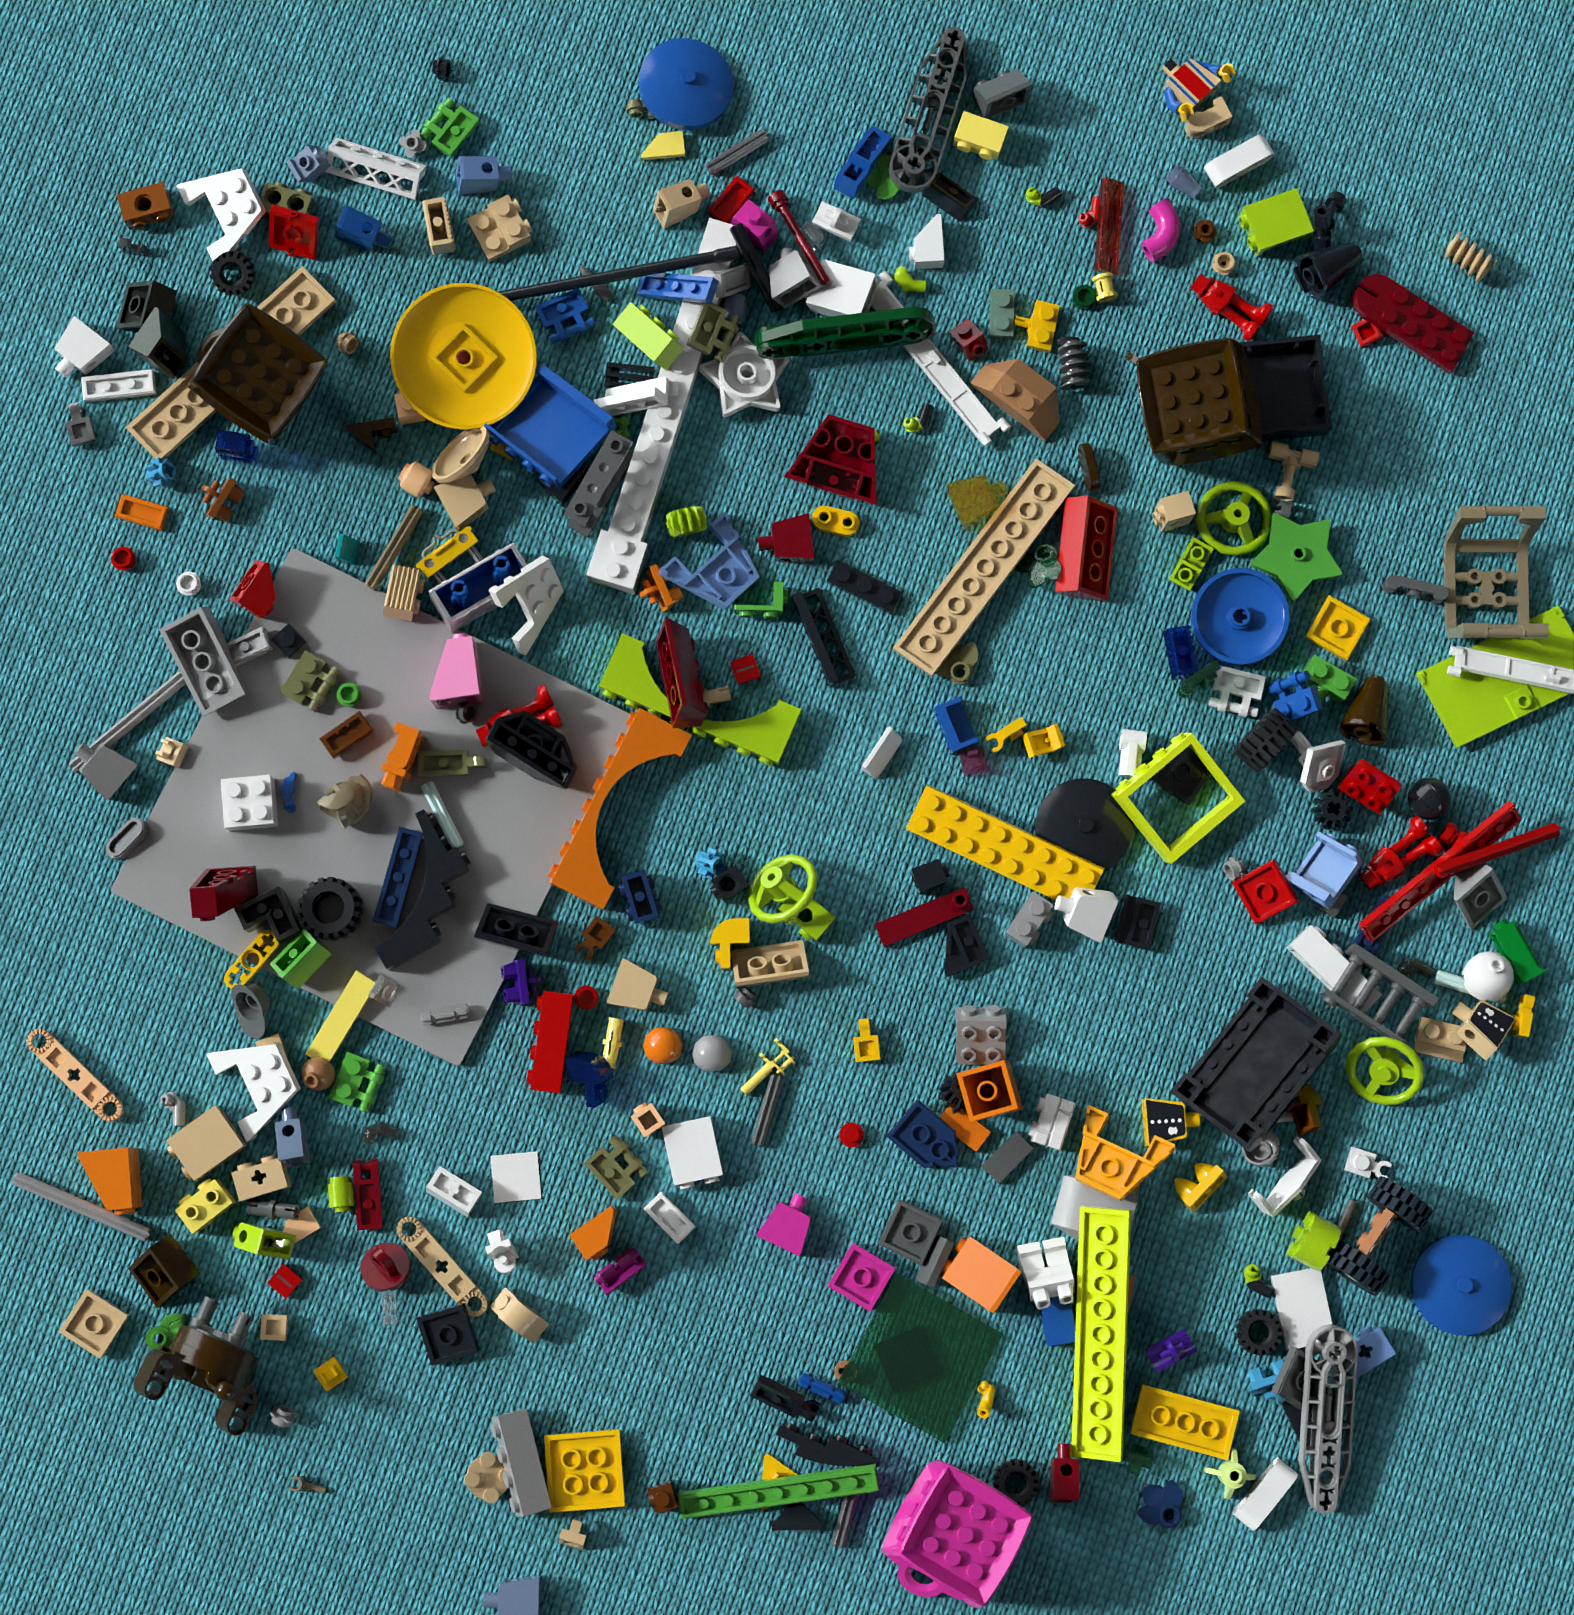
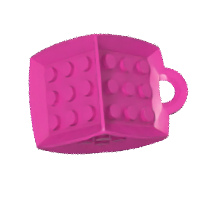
[881,1460,1033,1608]

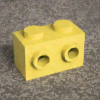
[953,111,1009,160]
[175,1178,237,1234]

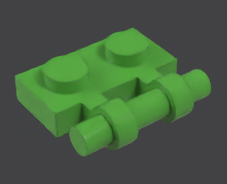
[420,98,480,158]
[328,1052,386,1113]

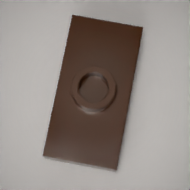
[319,711,374,759]

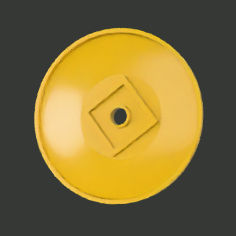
[390,283,537,430]

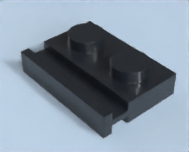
[1114,894,1161,951]

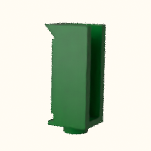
[1488,919,1547,985]

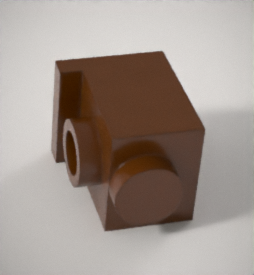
[647,1480,679,1514]

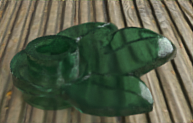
[1015,544,1061,588]

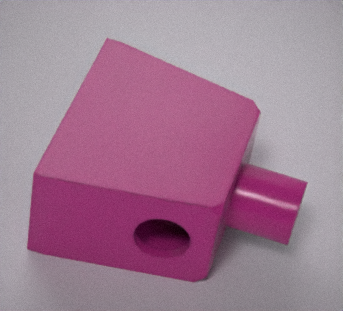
[729,200,779,253]
[757,1193,811,1256]

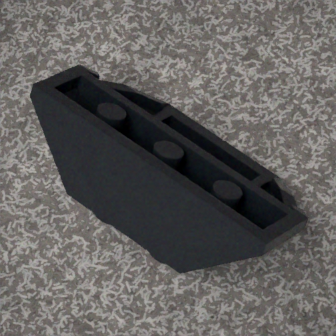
[485,711,577,790]

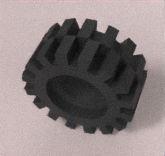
[210,250,256,296]
[1235,1309,1283,1355]
[992,1459,1039,1506]

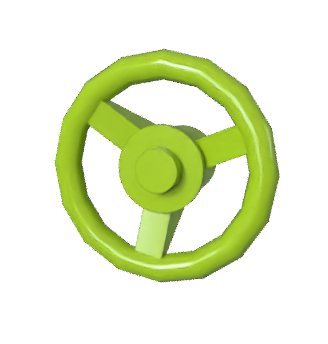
[1196,481,1272,556]
[748,854,818,924]
[1345,1036,1425,1105]

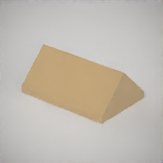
[731,940,809,988]

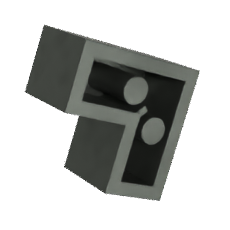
[234,886,303,944]

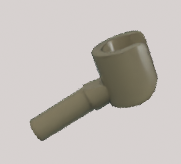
[289,1476,326,1493]

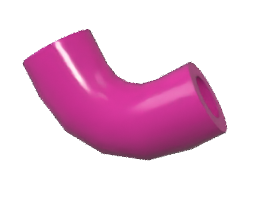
[1141,198,1180,263]

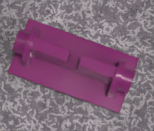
[593,1247,647,1295]

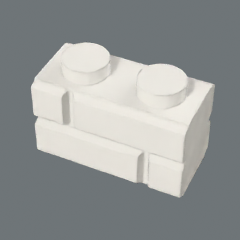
[1028,1094,1076,1151]

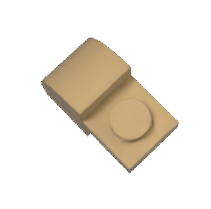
[490,1287,549,1344]

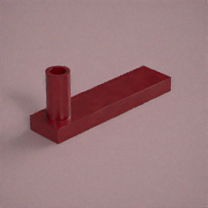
[874,887,974,947]

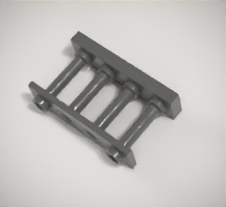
[564,430,633,538]
[1319,943,1439,1050]

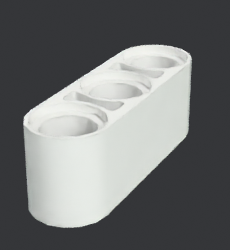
[1204,134,1275,188]
[1233,1458,1298,1531]

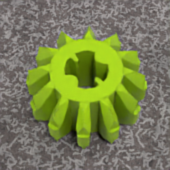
[666,506,707,537]

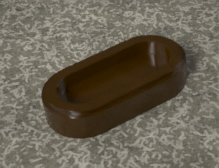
[1078,443,1100,491]

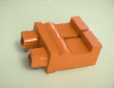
[381,722,425,792]

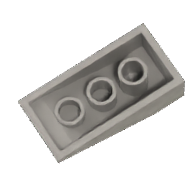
[159,607,246,717]

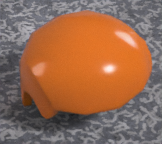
[643,1027,683,1064]

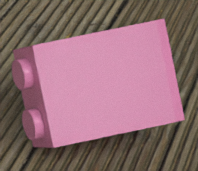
[430,633,484,708]

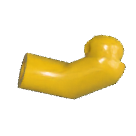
[977,1381,995,1419]

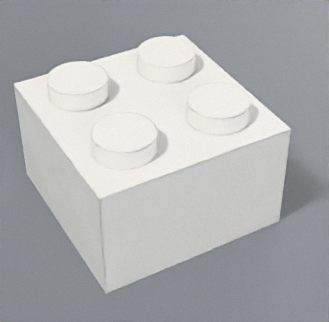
[221,774,278,831]

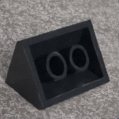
[474,903,558,959]

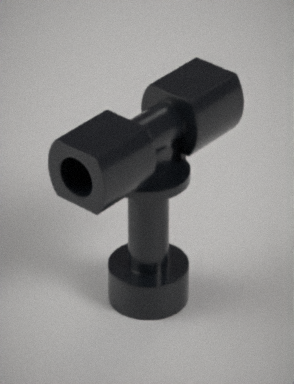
[1313,191,1347,250]

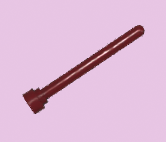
[768,190,830,286]

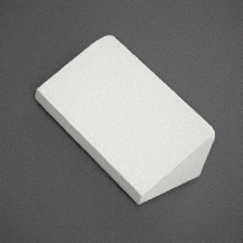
[862,727,902,779]

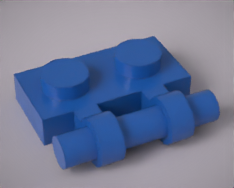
[535,289,596,345]
[1267,671,1323,722]

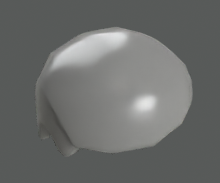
[692,1035,732,1072]
[1242,1130,1279,1167]

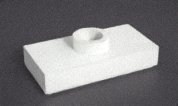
[644,1191,696,1244]

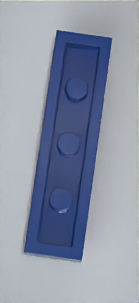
[636,273,719,304]

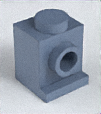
[286,145,331,183]

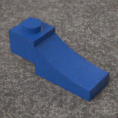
[833,126,892,199]

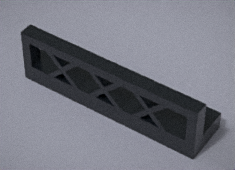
[792,588,856,687]

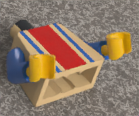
[1162,58,1236,122]

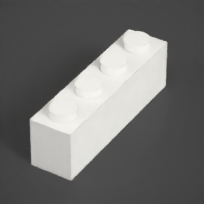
[1286,925,1382,1013]

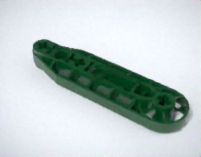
[755,307,936,359]

